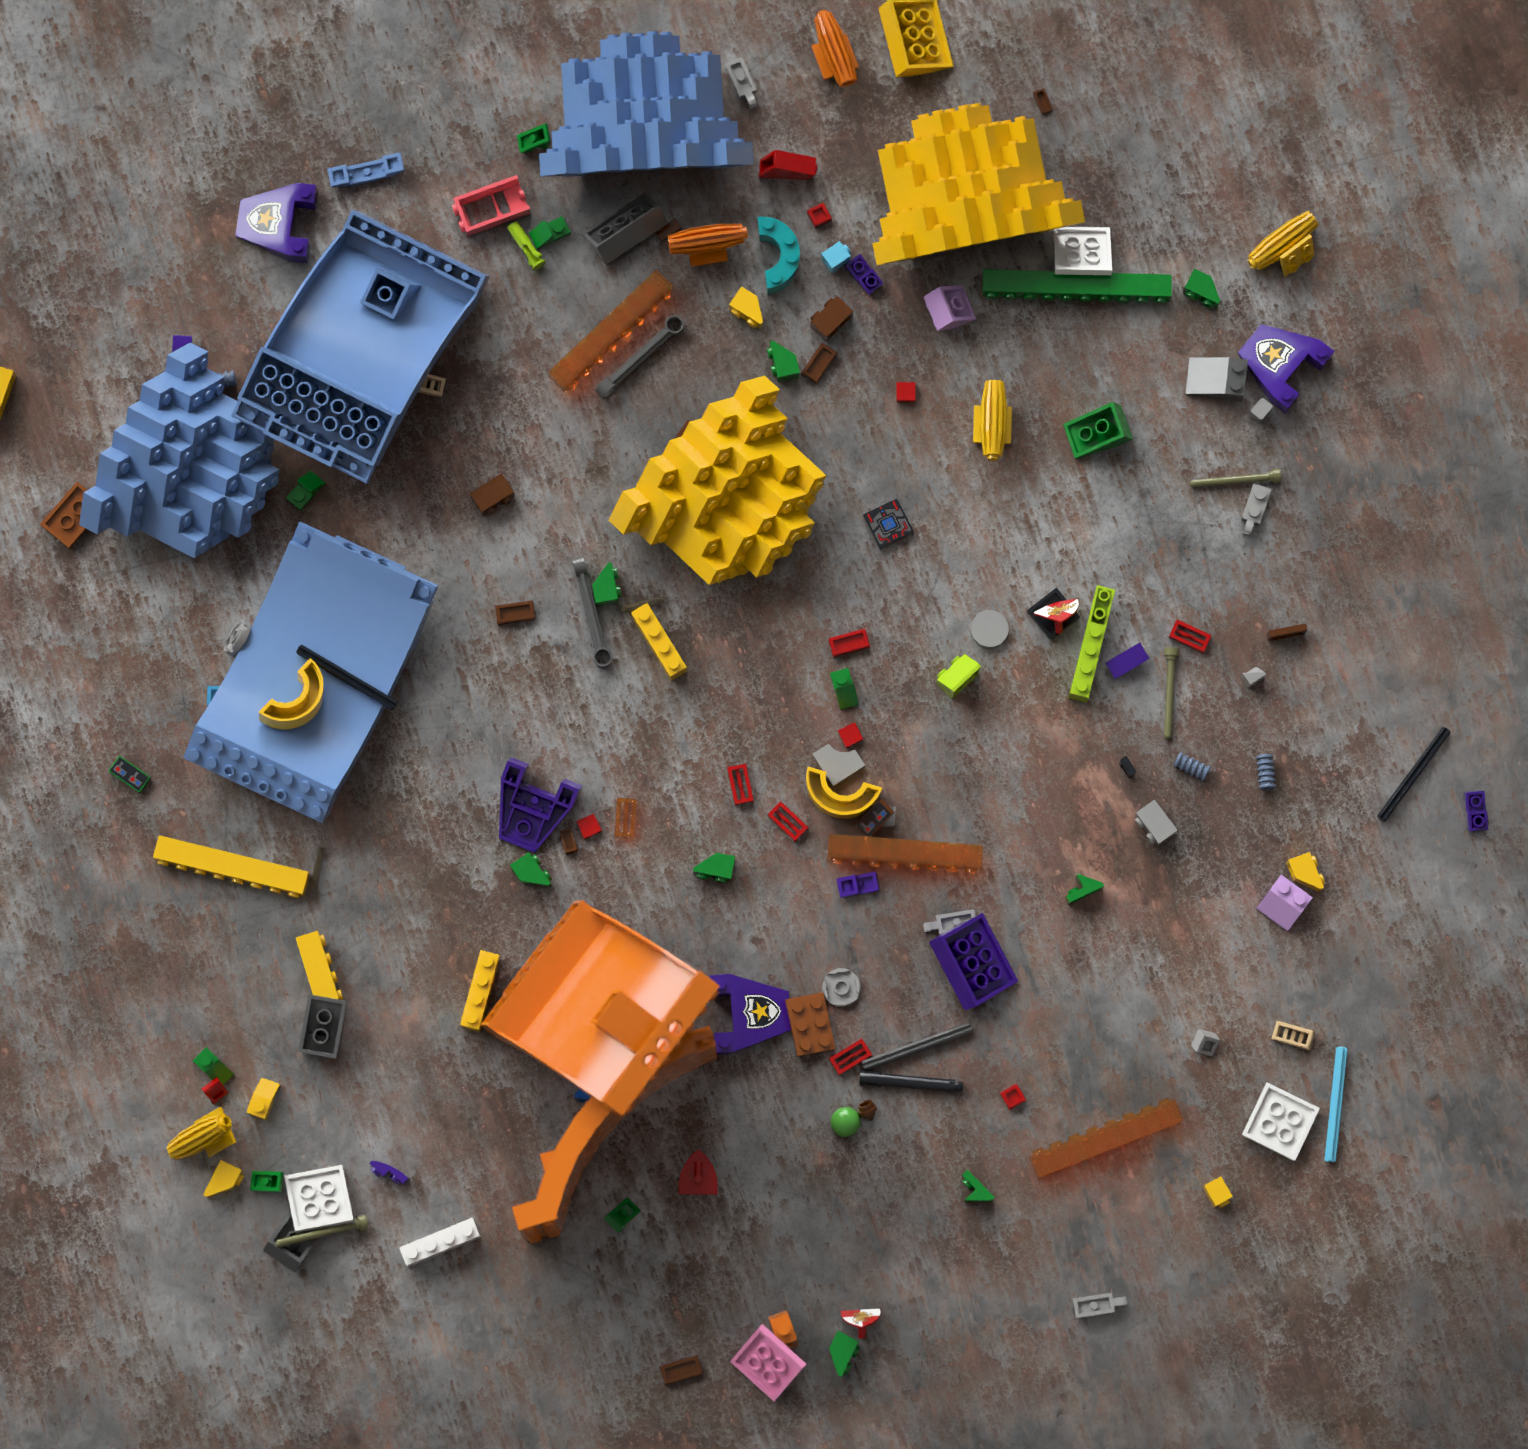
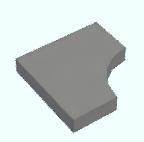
[812,744,865,787]

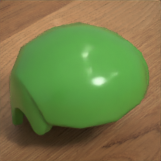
[831,1107,861,1137]

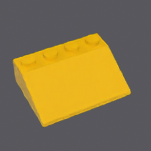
[878,0,954,77]

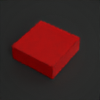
[807,202,832,228]
[896,382,916,402]
[838,722,863,748]
[576,813,602,839]
[201,1077,229,1104]
[1000,1084,1026,1110]

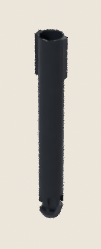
[859,1070,963,1092]

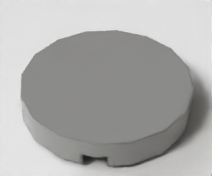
[971,610,1009,648]
[224,620,251,656]
[822,968,861,1007]

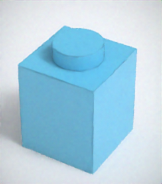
[821,241,851,273]

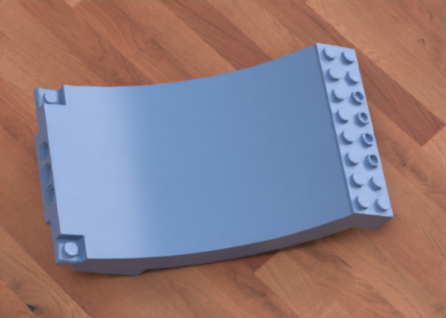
[231,210,490,484]
[183,522,438,823]

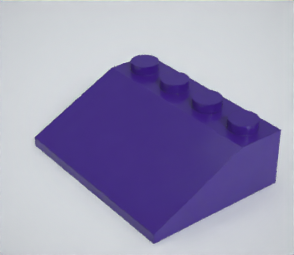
[929,913,1018,1011]

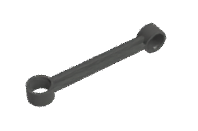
[595,315,684,399]
[572,556,613,668]

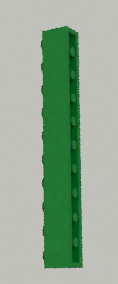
[982,269,1172,304]

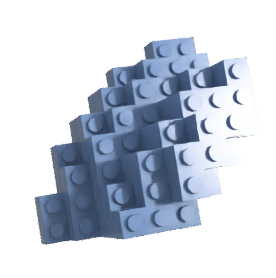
[539,31,754,177]
[79,343,279,558]

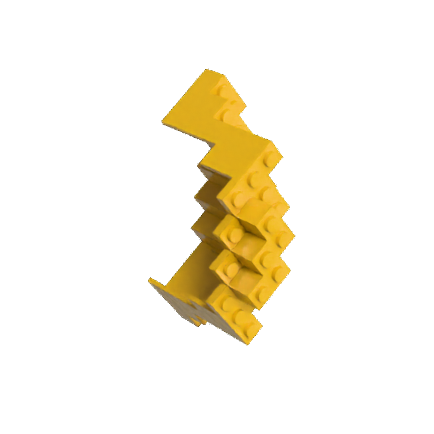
[872,103,1085,265]
[608,376,826,585]

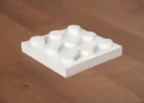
[1053,227,1112,275]
[1241,1083,1320,1161]
[284,1165,353,1233]

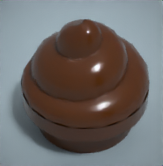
[857,1100,877,1121]

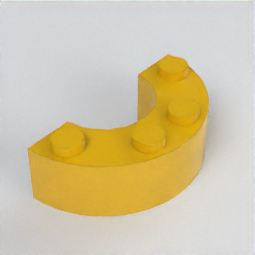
[259,658,324,729]
[806,767,882,819]

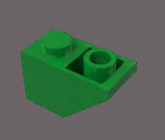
[1183,268,1220,309]
[767,341,800,382]
[592,562,621,607]
[510,852,552,888]
[693,853,735,883]
[829,1331,860,1377]

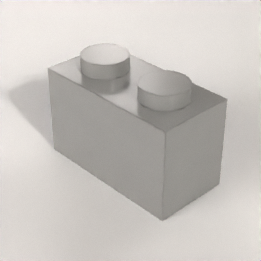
[1135,800,1178,847]

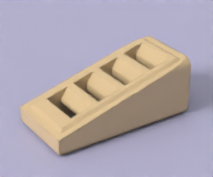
[418,374,446,397]
[1271,1021,1316,1051]

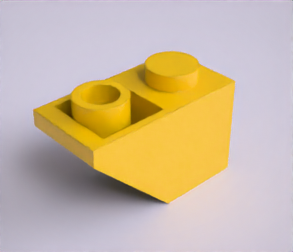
[729,286,763,329]
[1286,852,1325,892]

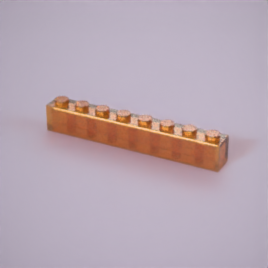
[548,270,672,392]
[827,834,983,873]
[1029,1098,1184,1179]

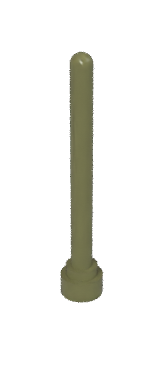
[1189,468,1281,488]
[1164,647,1180,739]
[275,1215,368,1247]

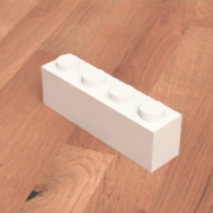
[399,1218,481,1267]

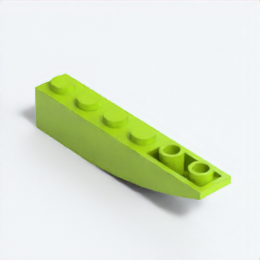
[1068,585,1115,703]

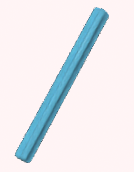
[1324,1047,1348,1162]

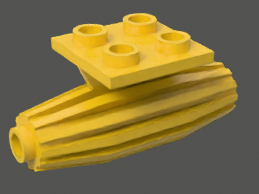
[1247,211,1319,277]
[973,380,1012,461]
[167,1107,236,1160]

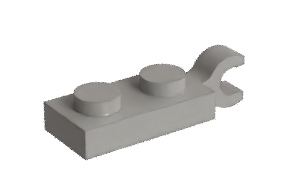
[725,57,757,110]
[1241,483,1272,536]
[923,909,975,935]
[1073,1293,1128,1319]

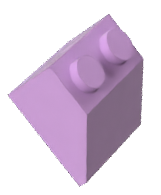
[924,285,976,331]
[1256,875,1313,931]

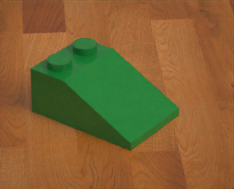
[1063,402,1133,459]

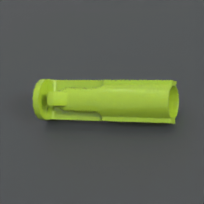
[507,221,546,270]

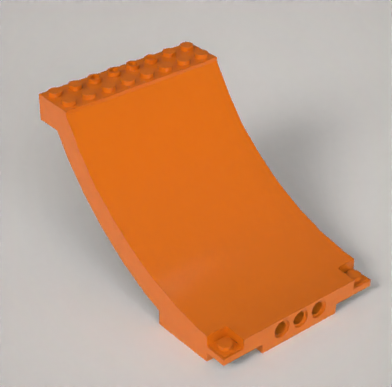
[480,900,720,1116]
[512,1026,717,1244]

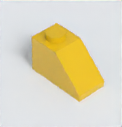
[246,1078,280,1121]
[203,1160,245,1198]

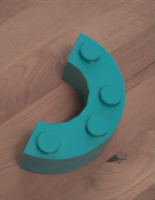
[757,216,800,295]

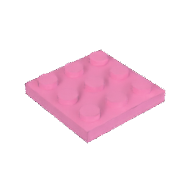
[730,1324,806,1401]

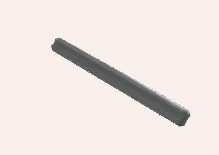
[862,1023,972,1070]

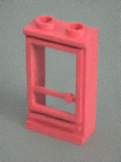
[452,175,531,237]

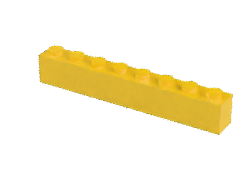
[153,835,310,898]

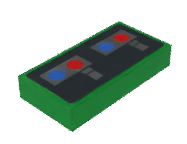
[108,755,151,793]

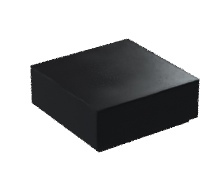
[1119,756,1136,779]

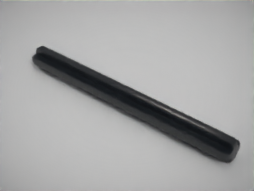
[296,645,398,710]
[1377,727,1450,822]

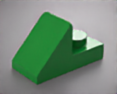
[517,123,551,154]
[529,216,571,250]
[286,471,325,511]
[830,668,859,710]
[1065,874,1104,905]
[193,1047,234,1085]
[961,1169,995,1202]
[250,1171,284,1194]
[604,1197,641,1232]

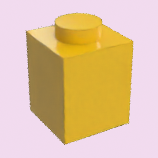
[1202,1176,1233,1208]

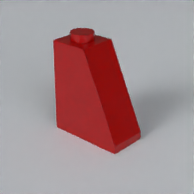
[759,150,818,180]

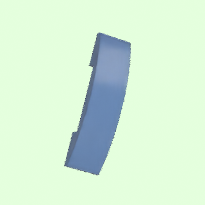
[328,152,404,187]

